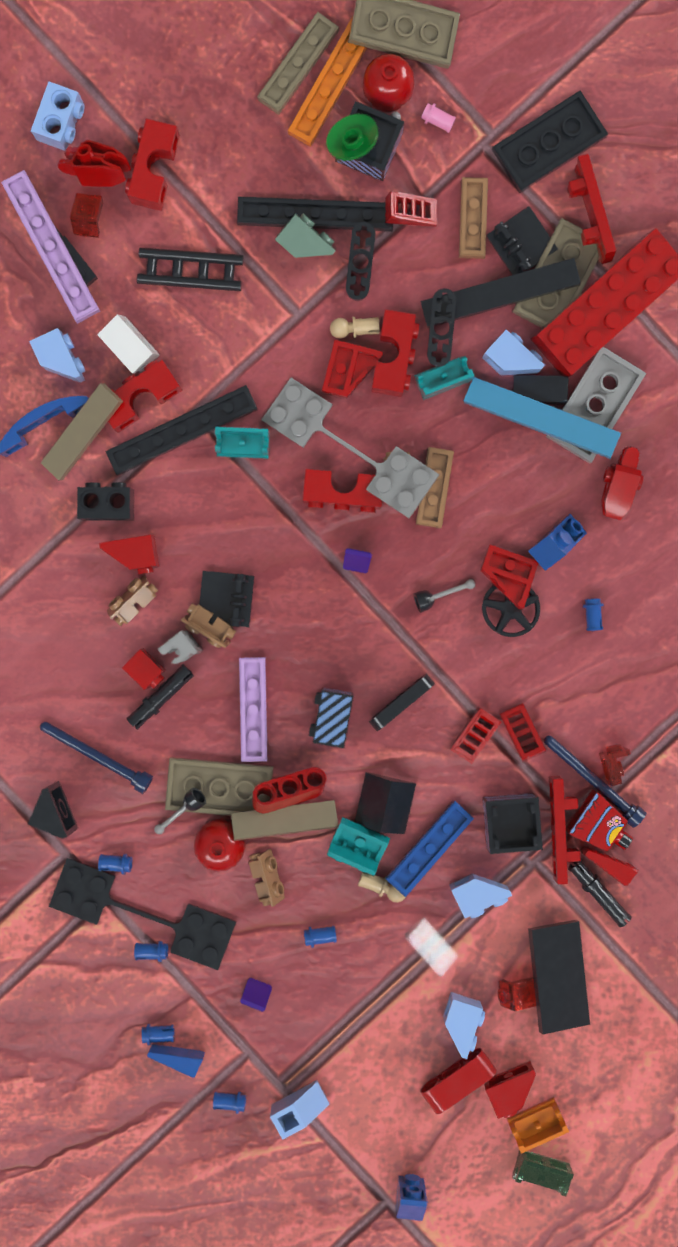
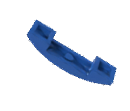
[0,396,89,457]

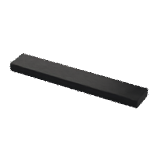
[237,197,393,232]
[421,258,581,328]
[105,385,258,476]

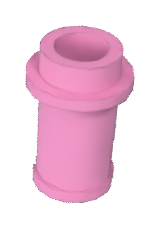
[421,103,456,133]

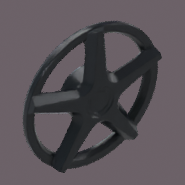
[482,585,540,637]

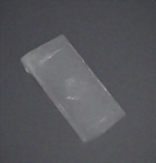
[405,918,459,977]

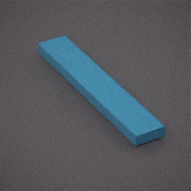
[464,377,621,459]

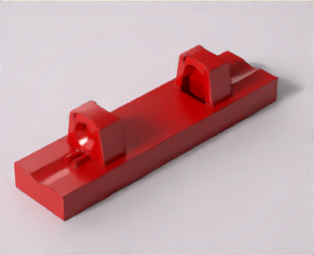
[567,154,617,264]
[549,776,581,884]

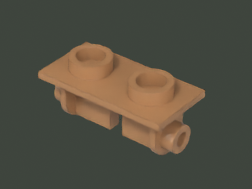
[107,575,158,626]
[180,603,237,648]
[248,849,285,907]

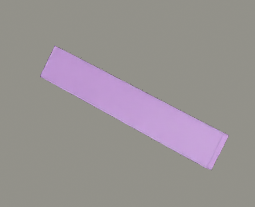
[1,170,100,324]

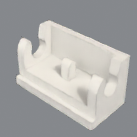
[97,314,160,374]

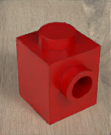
[122,648,166,690]

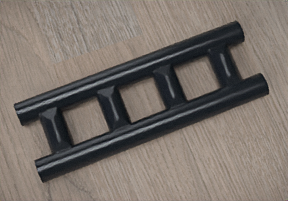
[137,247,244,291]

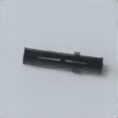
[126,664,194,730]
[568,858,632,928]

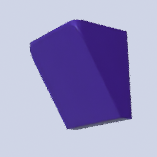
[343,548,372,573]
[240,978,272,1012]

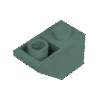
[275,213,336,258]

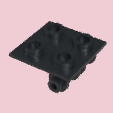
[486,206,558,275]
[199,571,255,627]

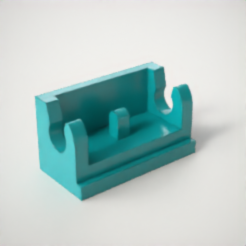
[414,356,474,400]
[215,427,270,459]

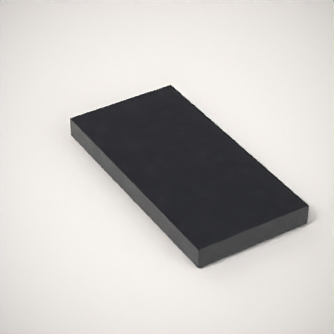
[492,90,608,193]
[528,920,590,1035]

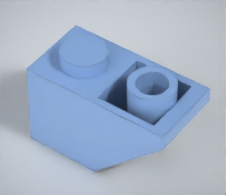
[29,328,85,383]
[482,330,545,376]
[449,874,512,918]
[443,992,485,1059]
[270,1080,329,1140]

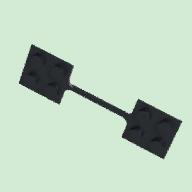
[49,858,237,970]

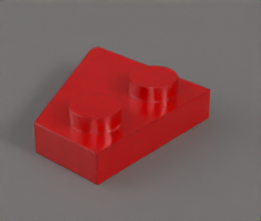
[322,340,383,398]
[480,545,538,610]

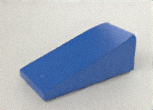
[147,1044,205,1078]

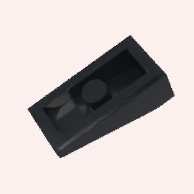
[513,375,569,405]

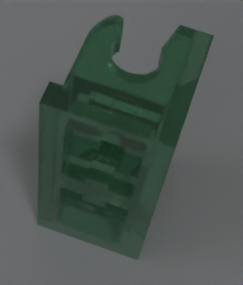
[512,1150,574,1197]

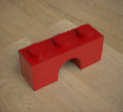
[125,119,180,211]
[371,309,420,397]
[108,360,183,433]
[303,469,382,513]

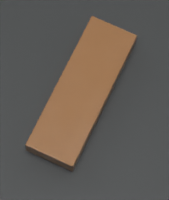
[459,177,488,259]
[416,447,454,529]

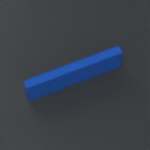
[385,801,474,897]

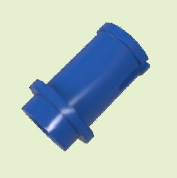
[583,598,604,631]
[98,854,133,875]
[304,926,337,948]
[134,941,168,962]
[142,1024,175,1046]
[213,1092,246,1114]

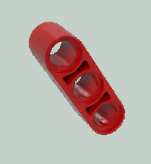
[252,767,327,814]
[420,1048,497,1114]

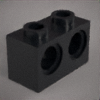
[77,482,134,521]

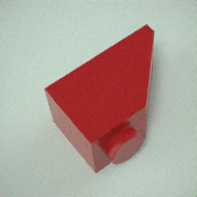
[99,534,160,575]
[484,1061,536,1119]

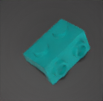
[327,817,390,875]

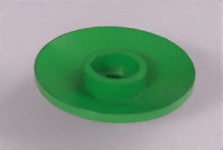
[326,114,378,161]

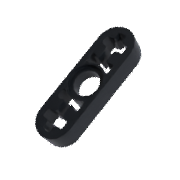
[346,222,375,301]
[427,288,456,367]
[368,673,435,731]

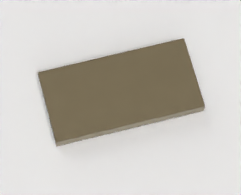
[348,0,460,69]
[512,218,600,328]
[165,757,273,816]

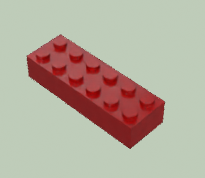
[531,228,678,377]

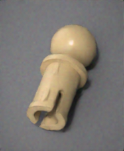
[330,317,380,339]
[358,872,406,903]

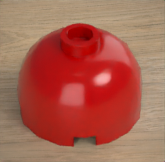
[363,54,415,112]
[194,818,246,872]

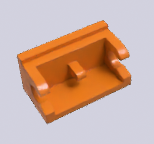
[507,1097,569,1154]

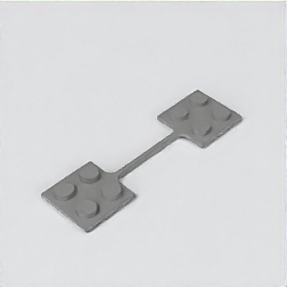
[262,378,439,518]

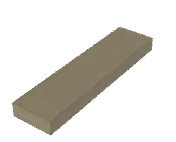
[257,12,339,115]
[41,384,123,481]
[231,800,338,841]

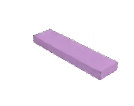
[239,657,268,762]

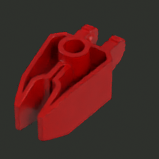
[57,140,131,187]
[601,446,644,520]

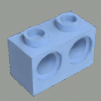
[31,81,85,151]

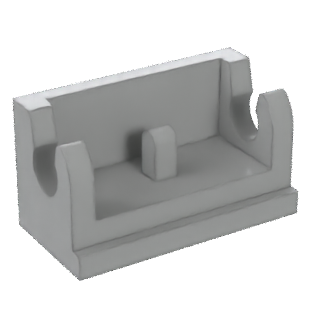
[158,630,203,664]

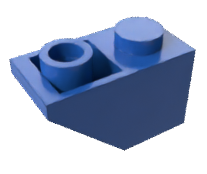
[528,514,587,571]
[395,1174,427,1221]

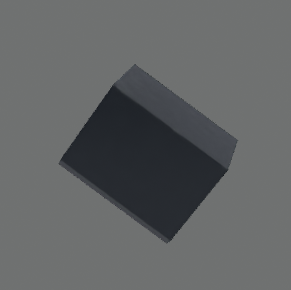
[354,772,416,834]
[28,781,78,839]

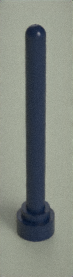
[40,722,154,794]
[544,736,647,828]

